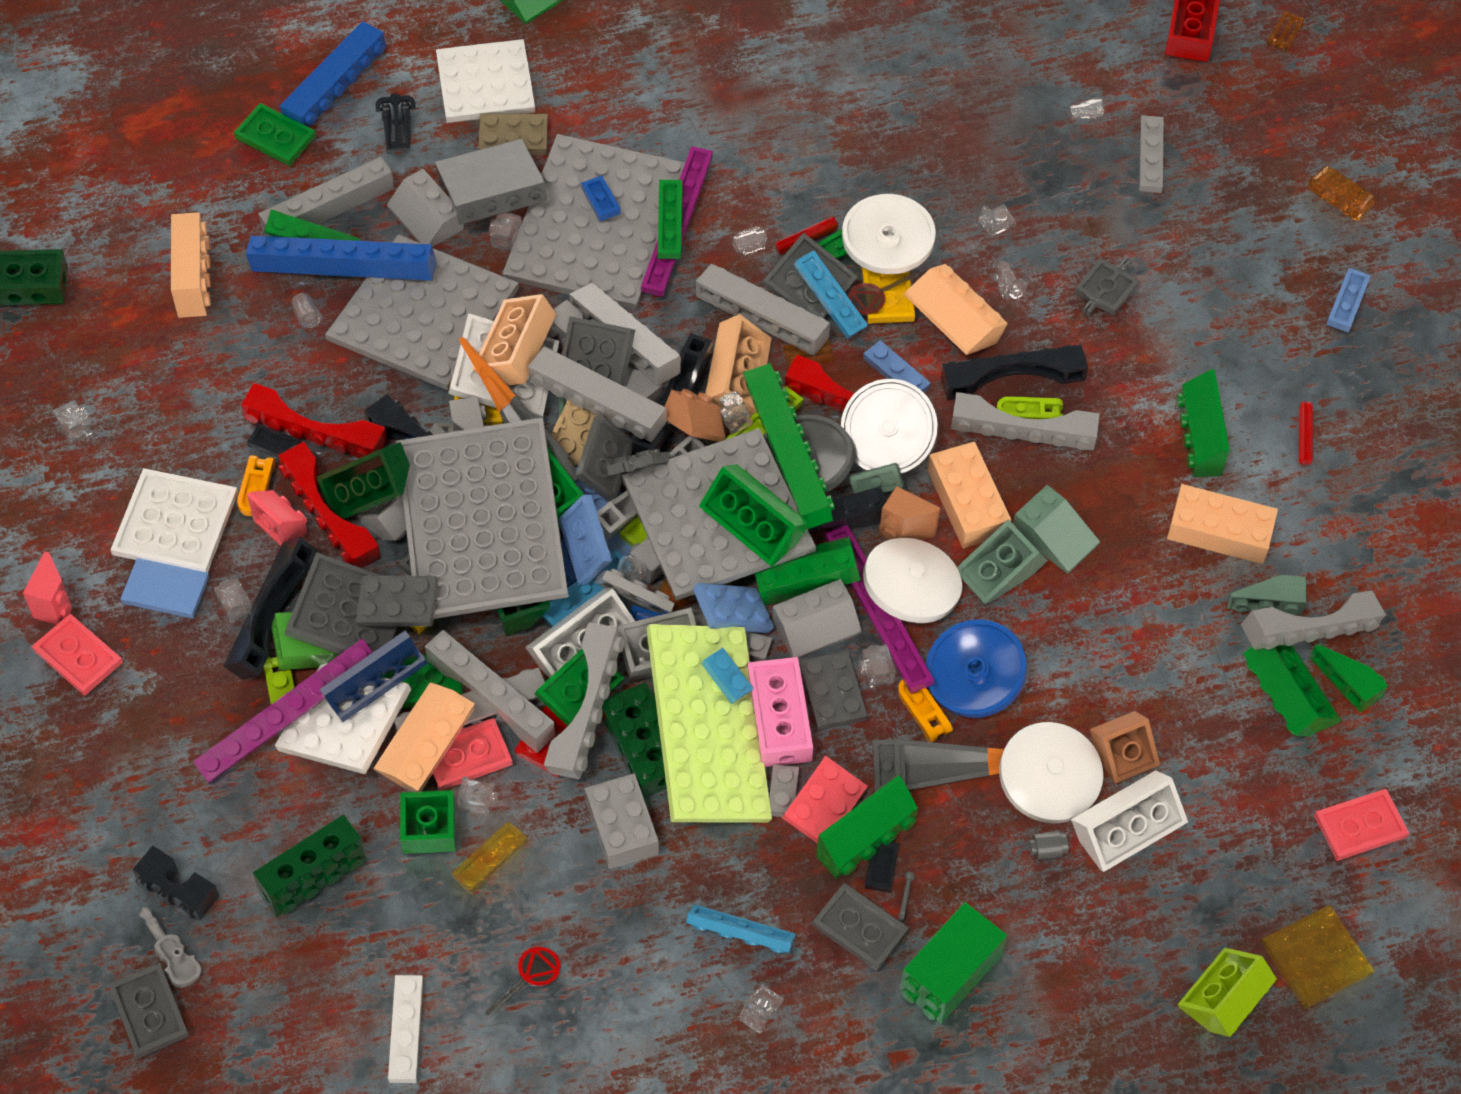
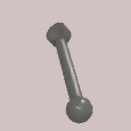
[898,871,915,922]

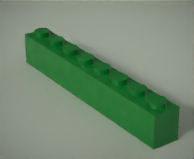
[743,363,835,529]

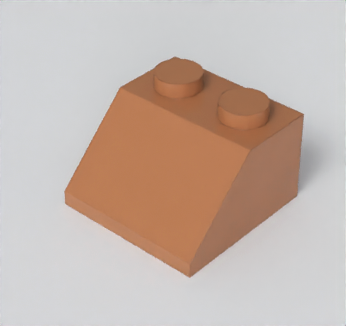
[665,389,725,442]
[879,486,940,540]
[1090,711,1160,784]

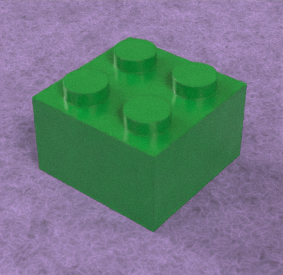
[400,790,456,854]

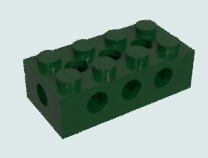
[0,249,68,305]
[602,682,667,798]
[252,814,366,918]

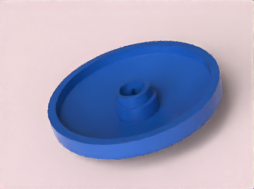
[926,619,1027,718]

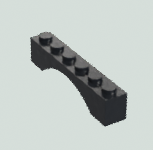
[632,333,712,456]
[941,344,1088,401]
[365,394,433,441]
[808,486,887,533]
[223,537,318,680]

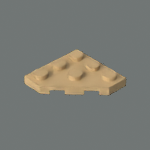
[551,400,596,467]

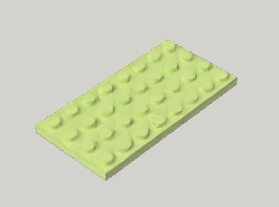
[646,624,772,823]

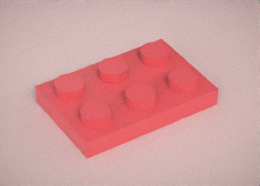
[32,614,123,696]
[433,718,513,791]
[782,756,868,844]
[1314,789,1410,861]

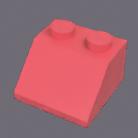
[247,490,308,546]
[23,552,72,625]

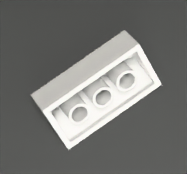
[525,588,635,678]
[1071,771,1188,872]

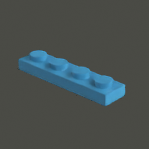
[794,251,868,340]
[542,550,633,627]
[686,904,796,953]

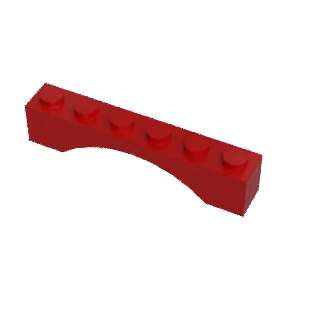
[785,355,855,412]
[241,383,387,459]
[278,442,381,568]

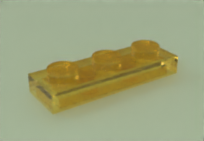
[451,821,527,894]

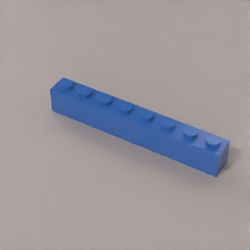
[246,236,437,280]

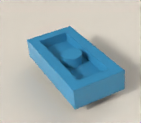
[701,648,754,704]

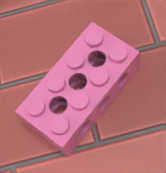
[747,657,813,767]

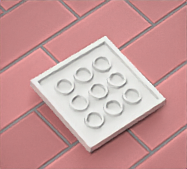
[436,39,535,123]
[448,313,559,419]
[111,468,238,572]
[275,663,411,774]

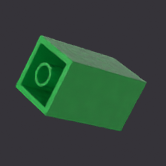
[900,902,1007,1024]

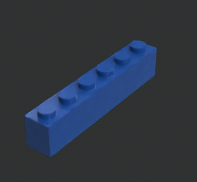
[280,21,386,127]

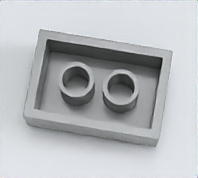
[585,773,659,869]

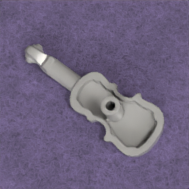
[139,907,201,988]

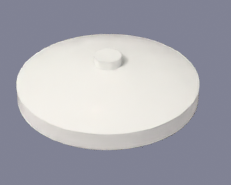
[842,194,935,274]
[863,538,962,623]
[999,722,1103,824]

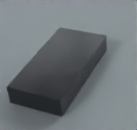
[247,423,302,458]
[865,842,899,893]

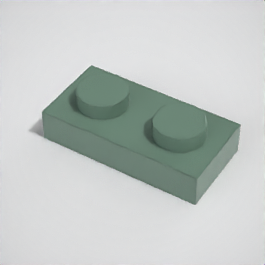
[849,462,904,493]

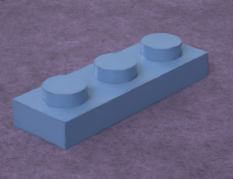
[1326,268,1371,333]
[863,340,931,393]

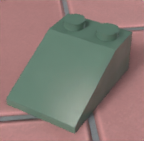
[1013,485,1100,574]
[957,519,1048,605]

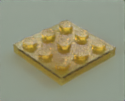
[1261,905,1375,1010]

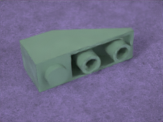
[1227,575,1306,615]

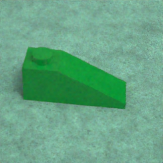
[1309,644,1388,713]

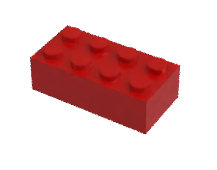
[1164,0,1220,62]

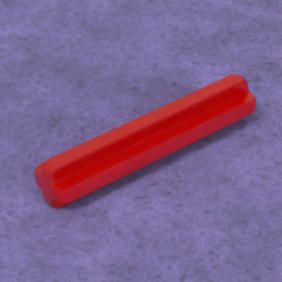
[775,217,838,254]
[1299,401,1313,465]

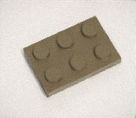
[479,114,548,155]

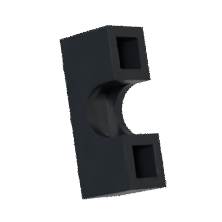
[132,845,219,921]

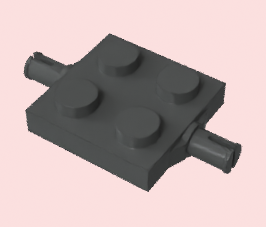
[1074,257,1140,316]
[607,449,671,476]

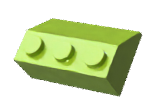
[1177,948,1277,1037]

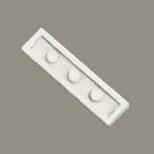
[388,975,423,1083]

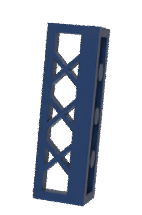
[319,631,428,723]

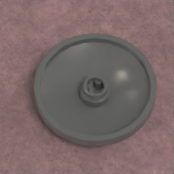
[763,415,853,493]

